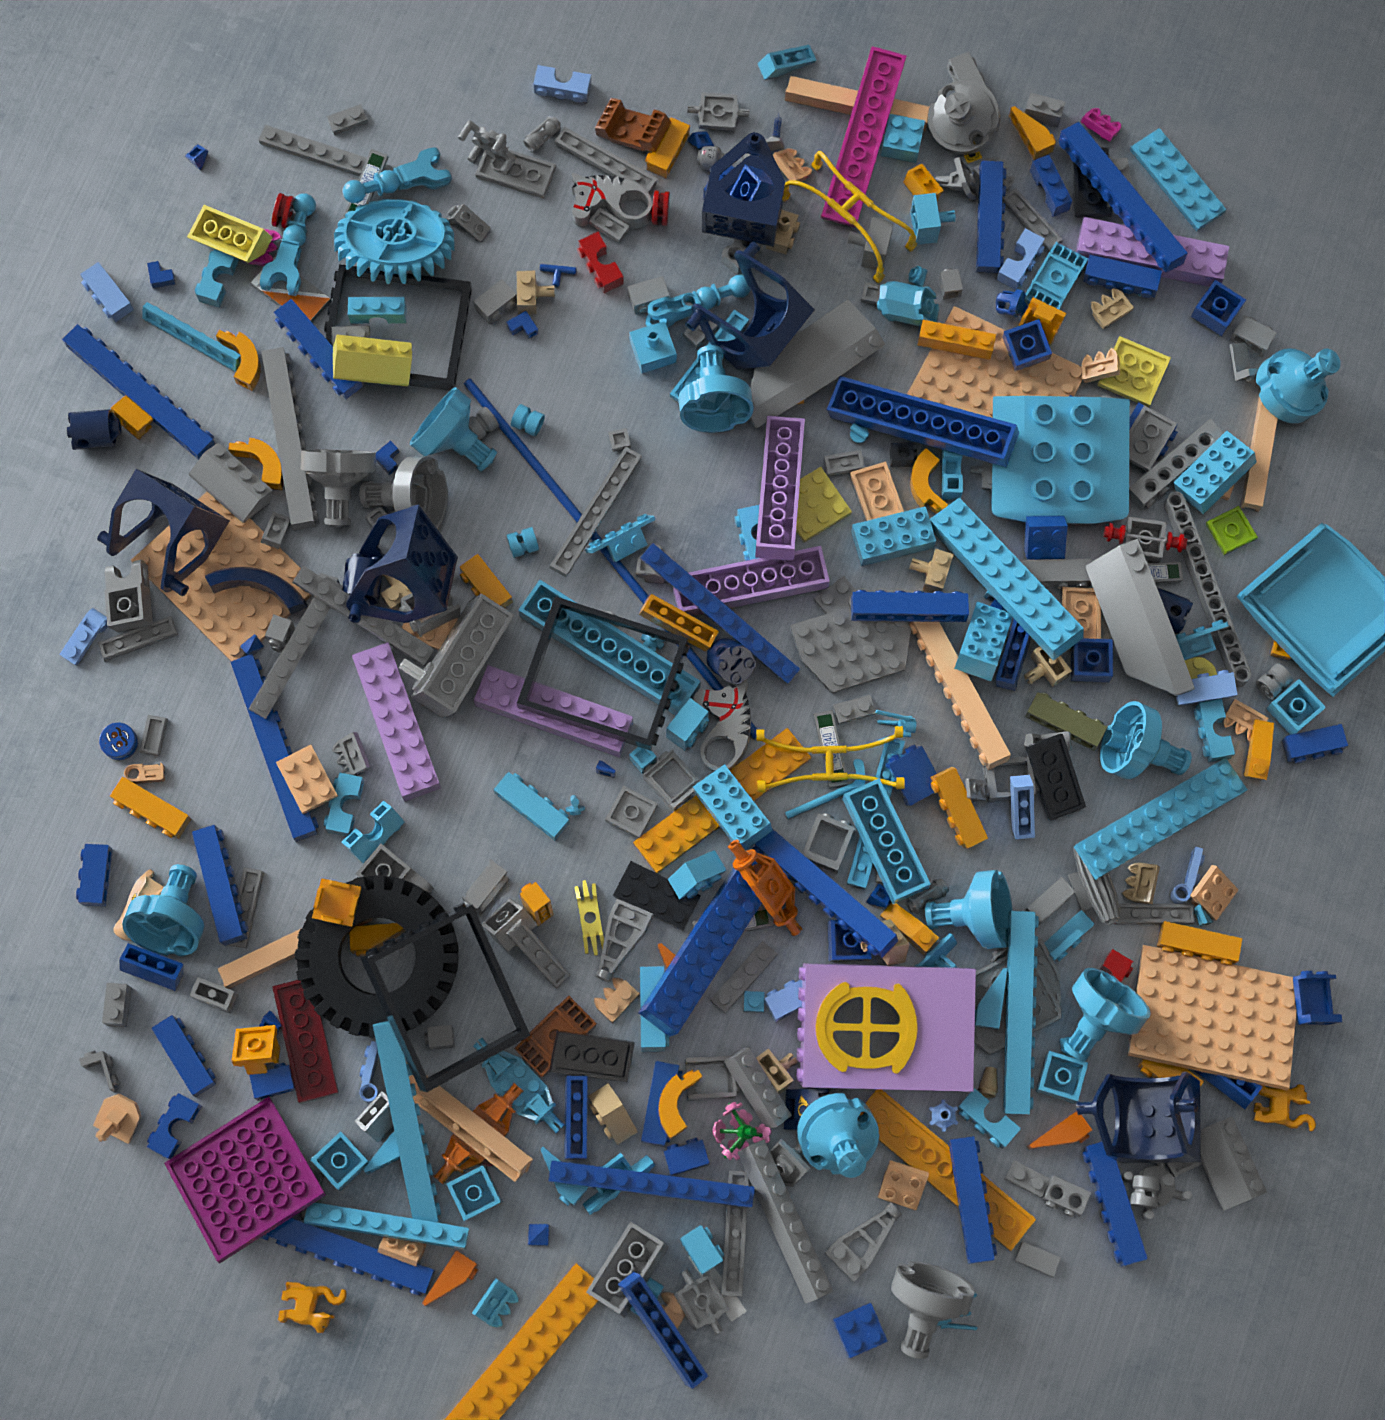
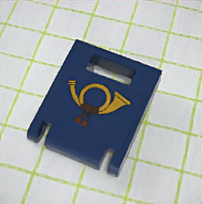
[784,1089,829,1131]

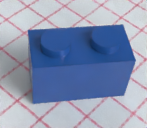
[249,1063,296,1101]
[664,1138,710,1176]

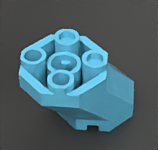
[877,281,939,326]

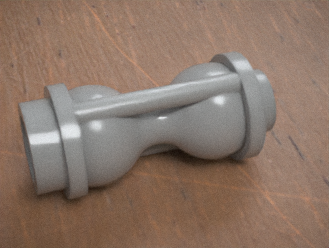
[523,116,561,152]
[905,878,949,914]

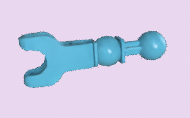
[343,147,452,204]
[260,193,316,296]
[645,274,751,328]

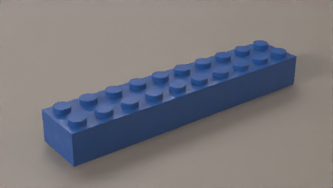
[827,376,1019,467]
[638,861,762,1037]

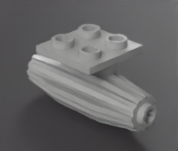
[1068,849,1121,926]

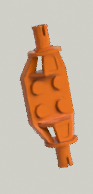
[728,840,802,936]
[434,1083,523,1184]

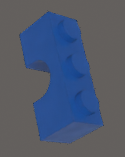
[1030,155,1073,217]
[147,1093,202,1159]

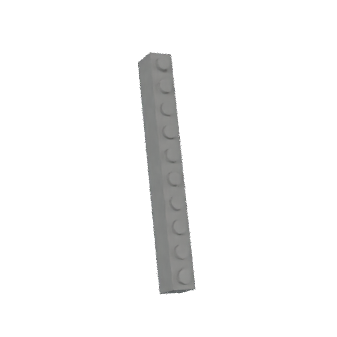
[261,347,318,531]

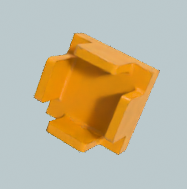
[1019,297,1066,345]
[312,878,362,927]
[232,1025,280,1075]

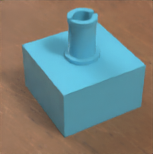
[910,193,956,245]
[629,321,677,374]

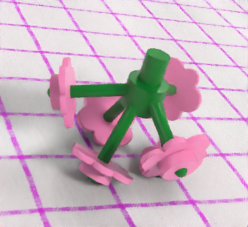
[712,1102,772,1161]

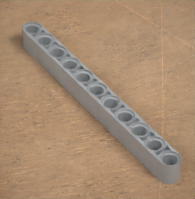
[1164,491,1251,687]

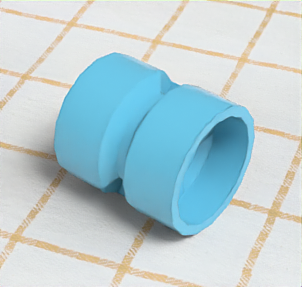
[511,404,545,437]
[506,527,539,558]

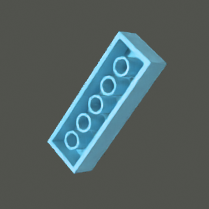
[843,778,931,904]

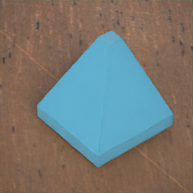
[1194,904,1213,927]

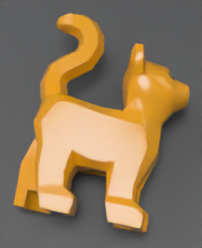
[1253,1084,1316,1132]
[278,1282,347,1333]

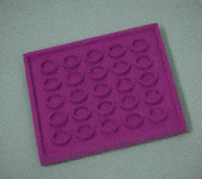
[164,1097,326,1264]

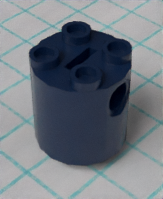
[67,409,122,450]
[342,553,382,605]
[1157,587,1193,635]
[706,638,756,684]

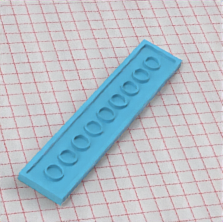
[1074,758,1248,880]

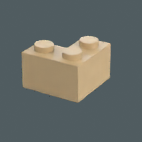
[588,1083,638,1145]

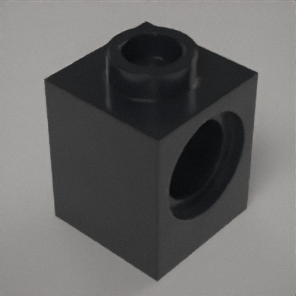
[889,442,917,467]

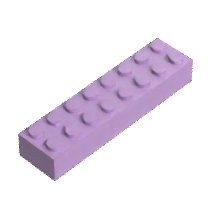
[1076,217,1229,287]
[755,416,805,561]
[672,546,830,616]
[352,642,441,802]
[474,665,633,758]

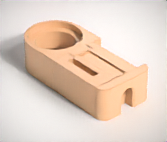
[124,763,165,784]

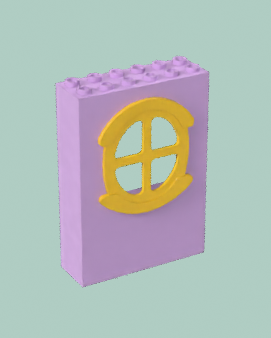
[796,963,976,1092]

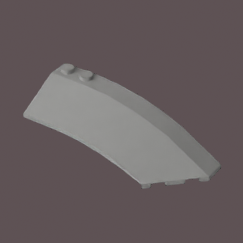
[750,300,885,428]
[1085,539,1195,696]

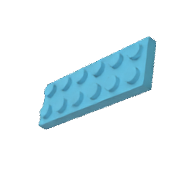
[1130,128,1227,232]

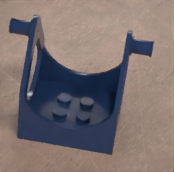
[702,132,785,247]
[685,242,815,369]
[97,469,230,596]
[346,504,458,623]
[1076,1072,1201,1163]

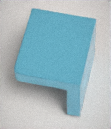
[629,747,657,774]

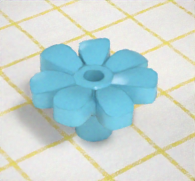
[641,628,664,652]

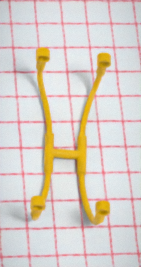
[782,151,917,284]
[756,726,905,792]

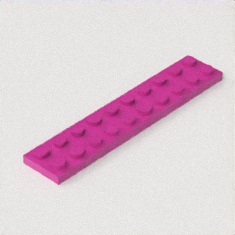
[821,46,906,228]

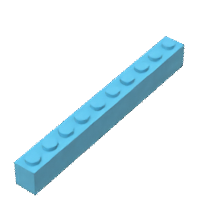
[1003,911,1039,1114]
[373,1021,441,1222]

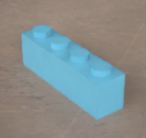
[493,772,570,841]

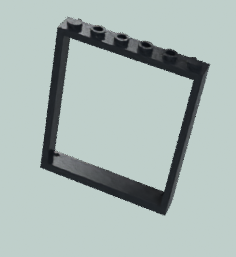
[324,264,472,391]
[517,596,690,751]
[360,902,531,1092]

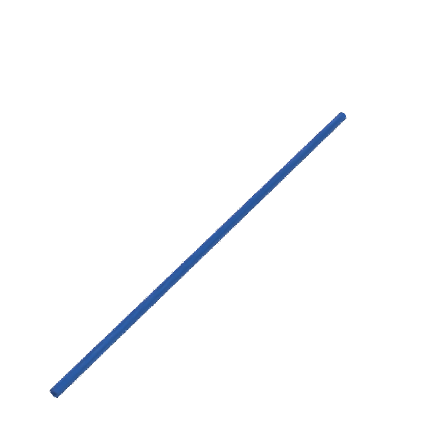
[464,378,757,740]

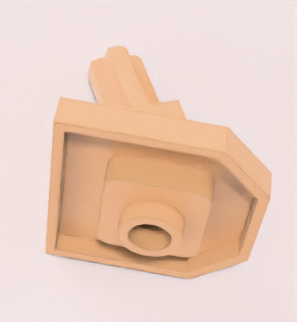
[93,1094,142,1144]

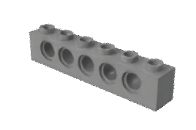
[1129,419,1224,510]

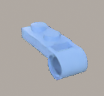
[59,608,107,665]
[1170,847,1205,904]
[359,1041,380,1104]

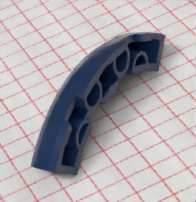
[205,567,308,615]

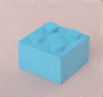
[881,114,925,163]
[1266,679,1326,735]
[666,698,709,751]
[668,850,726,899]
[1036,1051,1088,1104]
[310,1131,369,1191]
[447,1165,503,1221]
[680,1225,724,1275]

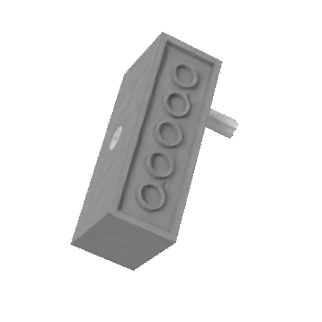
[399,594,514,718]

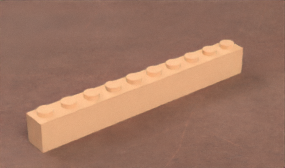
[909,621,1011,770]

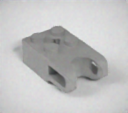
[105,560,153,632]
[356,844,434,893]

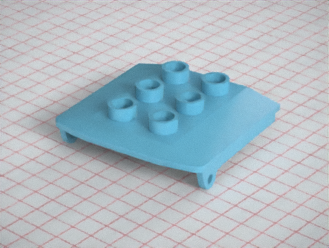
[991,396,1130,524]
[1237,523,1385,697]

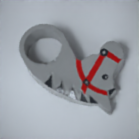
[572,173,653,229]
[694,680,751,772]

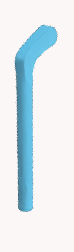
[785,759,865,819]

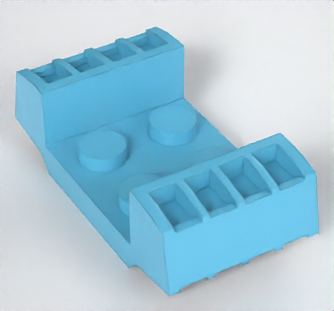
[1024,242,1089,310]

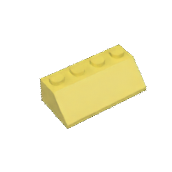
[187,205,272,263]
[333,335,412,387]

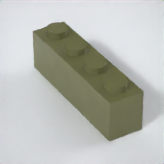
[1025,692,1107,751]

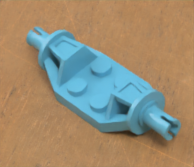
[473,1037,565,1134]

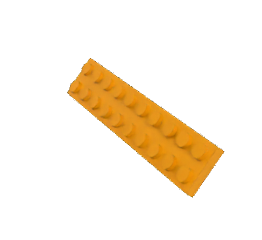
[633,727,811,874]
[859,1089,1036,1251]
[445,1263,598,1420]

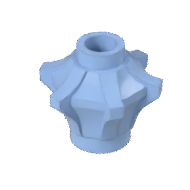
[929,1100,958,1132]

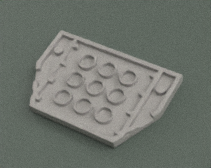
[790,607,911,693]
[974,938,1062,1054]

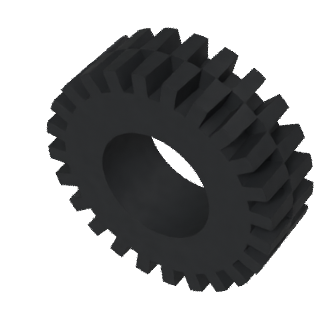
[295,875,459,1038]

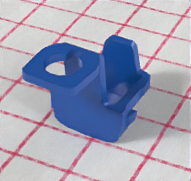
[996,289,1028,318]

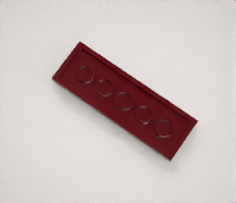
[272,980,339,1103]

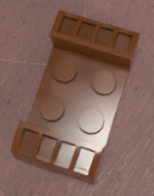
[595,98,672,152]
[514,996,597,1077]

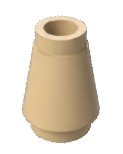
[978,1067,998,1098]

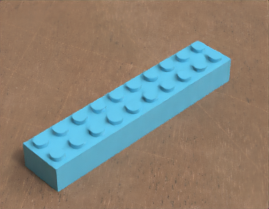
[930,498,1084,661]
[518,580,701,716]

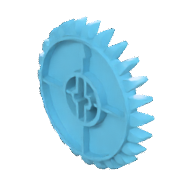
[334,199,455,284]

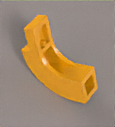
[216,330,261,391]
[228,437,284,490]
[910,448,948,514]
[659,1070,703,1140]

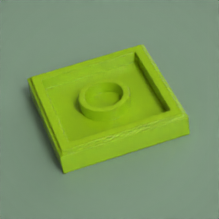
[1205,506,1258,555]

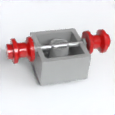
[1103,517,1187,563]

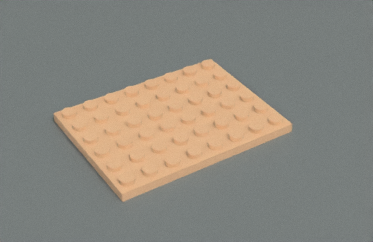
[907,306,1083,418]
[131,492,312,661]
[1128,945,1297,1090]

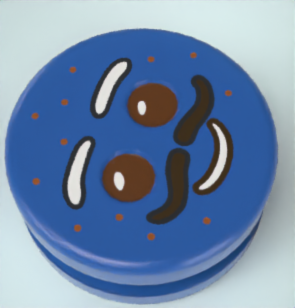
[99,722,138,761]

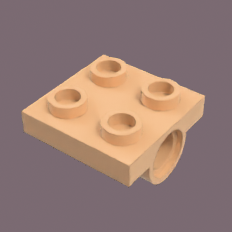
[1190,865,1238,921]
[878,1160,929,1210]
[378,1237,426,1266]

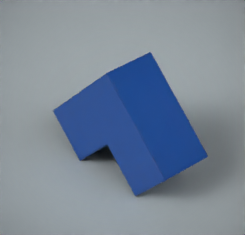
[147,261,176,289]
[506,311,539,339]
[376,440,399,476]

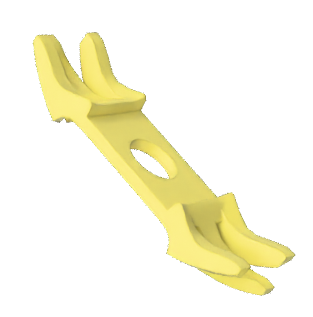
[575,880,604,956]

